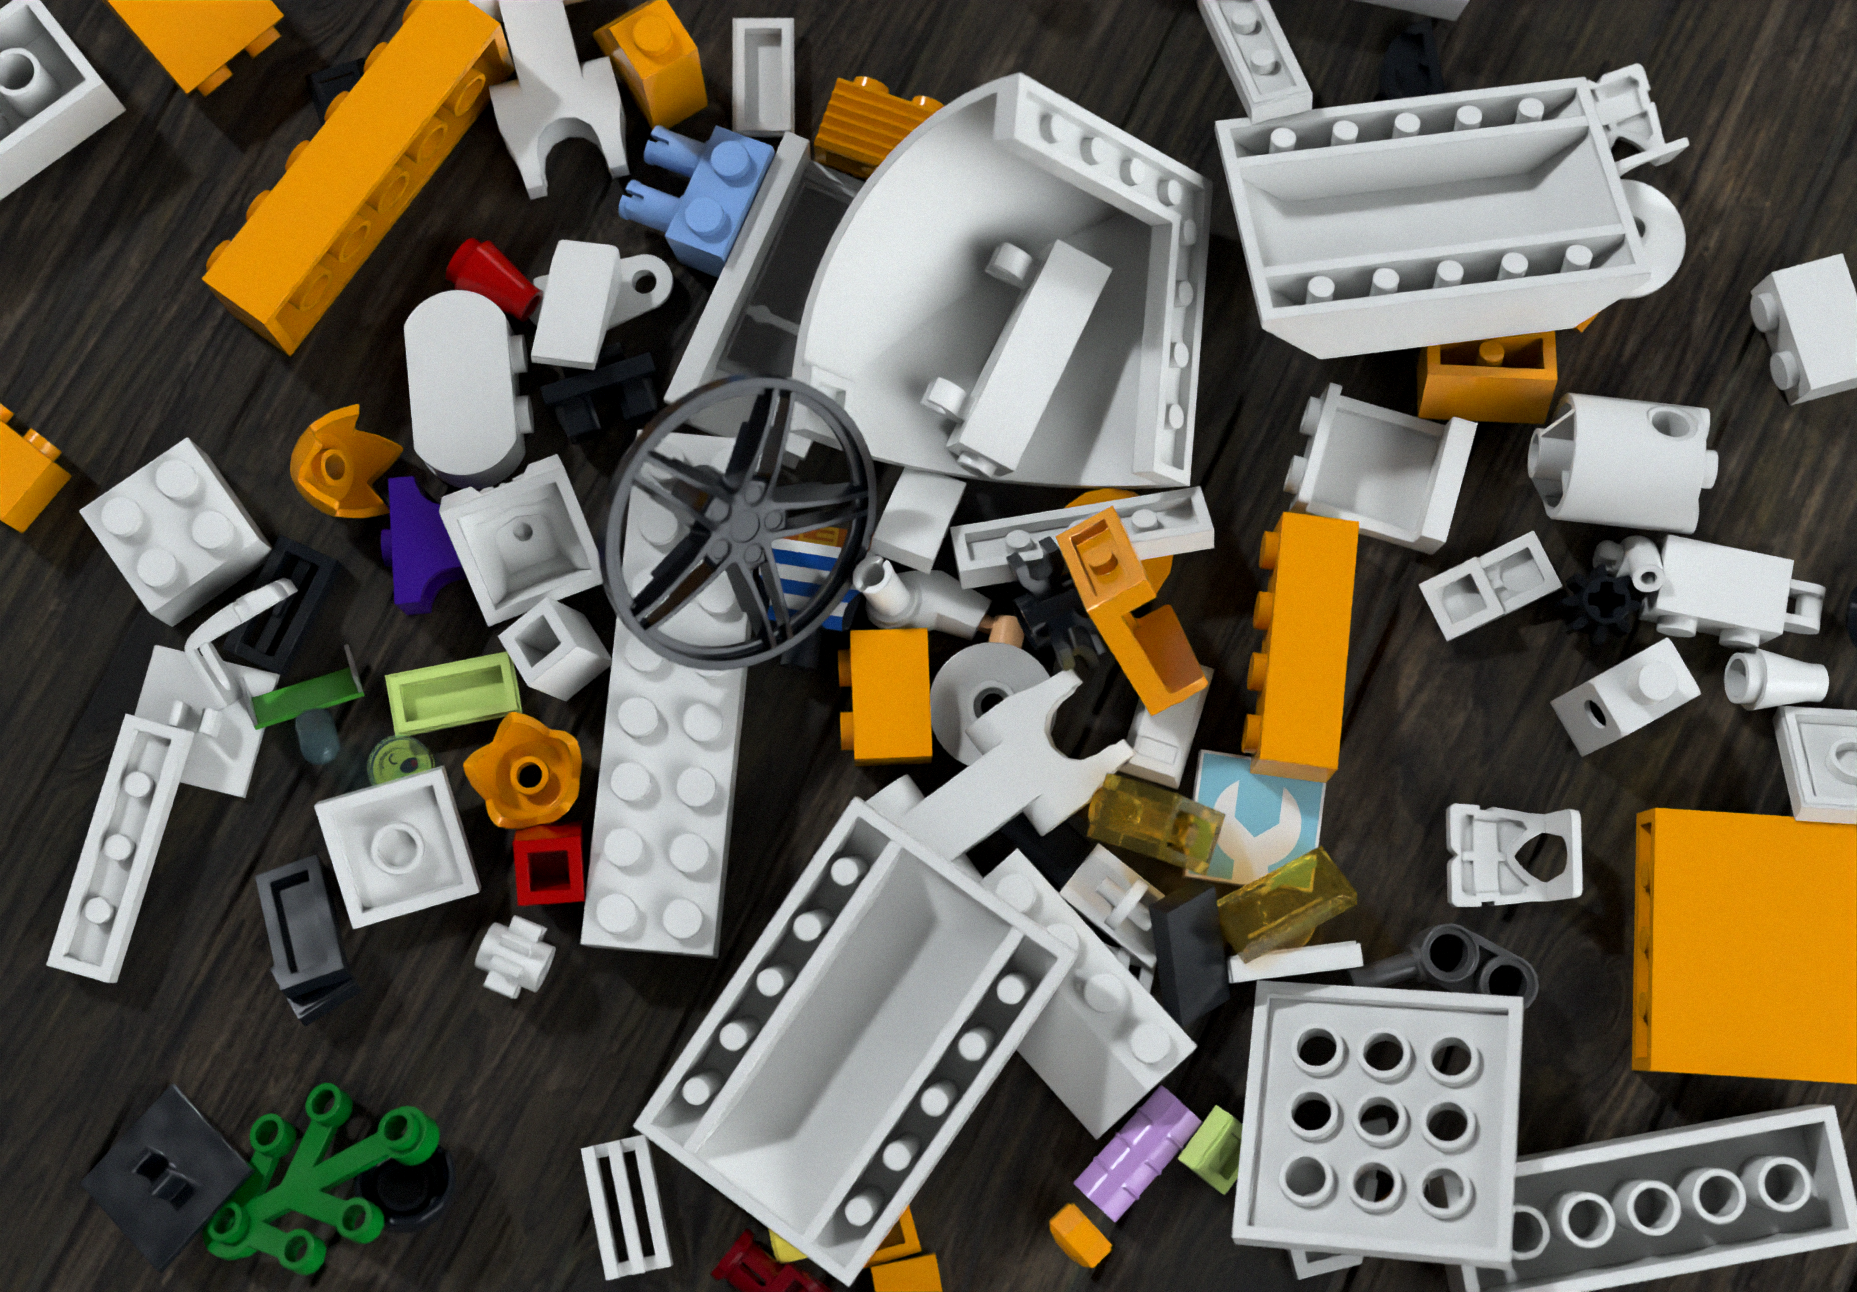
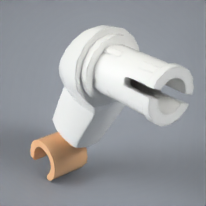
[853,556,1025,649]

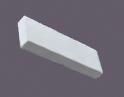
[1196,0,1313,124]

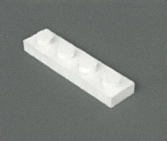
[950,486,1214,590]
[46,714,195,983]

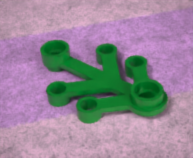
[203,1083,439,1275]

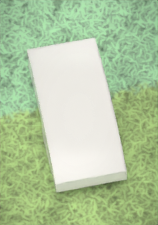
[869,467,967,574]
[1418,530,1563,642]

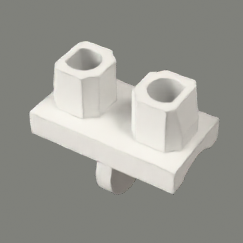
[1059,843,1165,968]

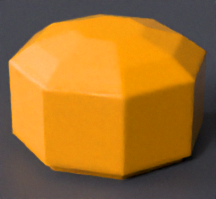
[1049,1203,1112,1268]

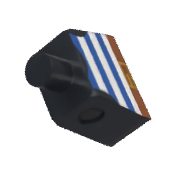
[759,527,879,672]

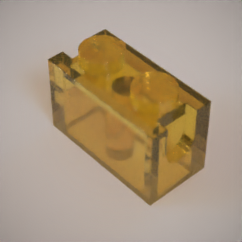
[1087,773,1226,876]

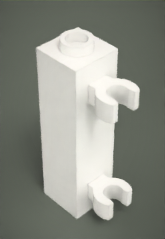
[920,238,1113,480]

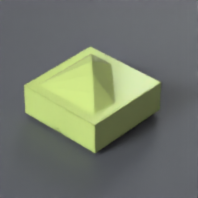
[1177,1105,1243,1195]

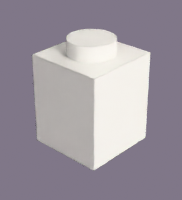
[498,596,612,701]

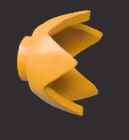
[290,404,403,518]
[463,712,582,829]

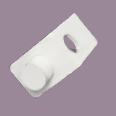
[1550,637,1701,757]

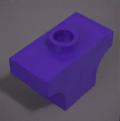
[381,476,467,615]

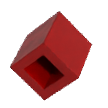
[513,820,587,906]

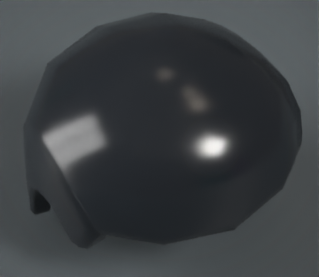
[354,1134,456,1234]

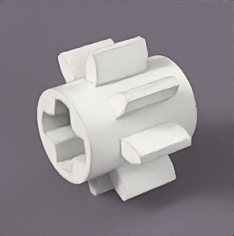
[475,915,556,999]

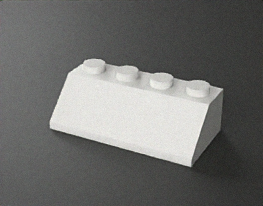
[979,848,1197,1140]

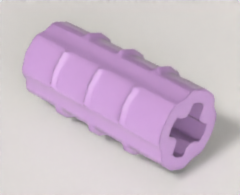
[1073,1085,1203,1222]

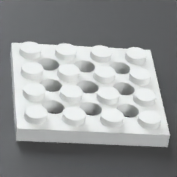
[1232,980,1524,1270]

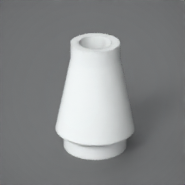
[1724,647,1829,711]

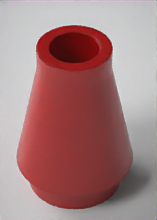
[445,237,543,322]

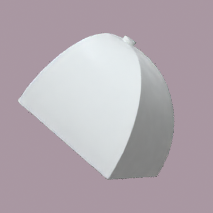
[789,73,1213,489]

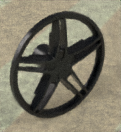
[598,373,877,671]

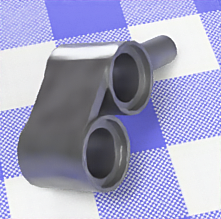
[1347,923,1539,1010]

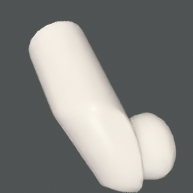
[1593,536,1665,592]

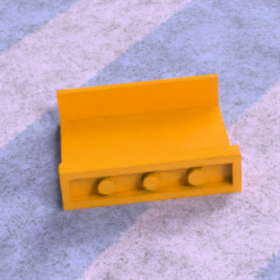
[1632,808,1857,1085]

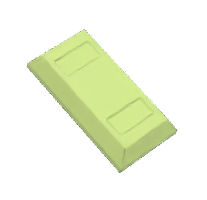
[385,651,523,738]

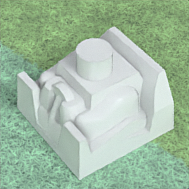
[439,454,603,627]

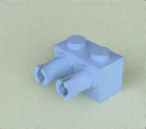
[618,125,776,278]

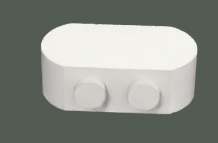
[404,290,534,489]

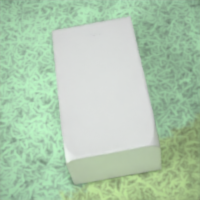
[531,240,623,370]

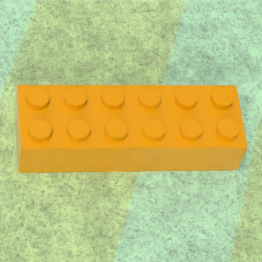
[202,0,515,357]

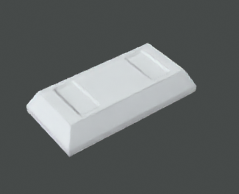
[733,18,794,137]
[1118,665,1215,790]

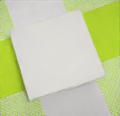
[134,645,280,798]

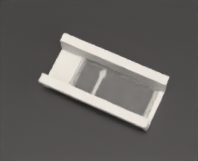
[664,131,865,469]

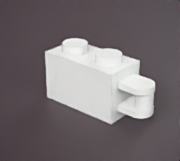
[1638,534,1826,650]

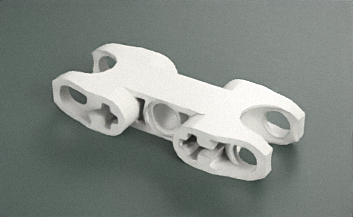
[468,0,630,199]
[813,668,1136,882]

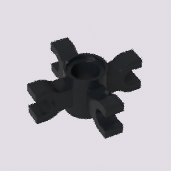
[1003,536,1109,677]

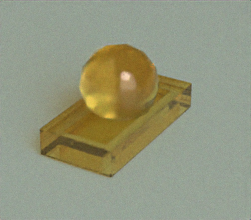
[1217,846,1357,964]

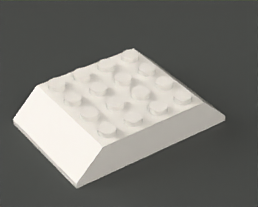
[1214,77,1652,359]
[633,796,1079,1287]

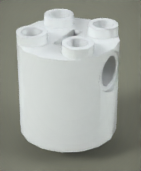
[1528,393,1718,535]

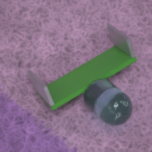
[239,644,364,765]

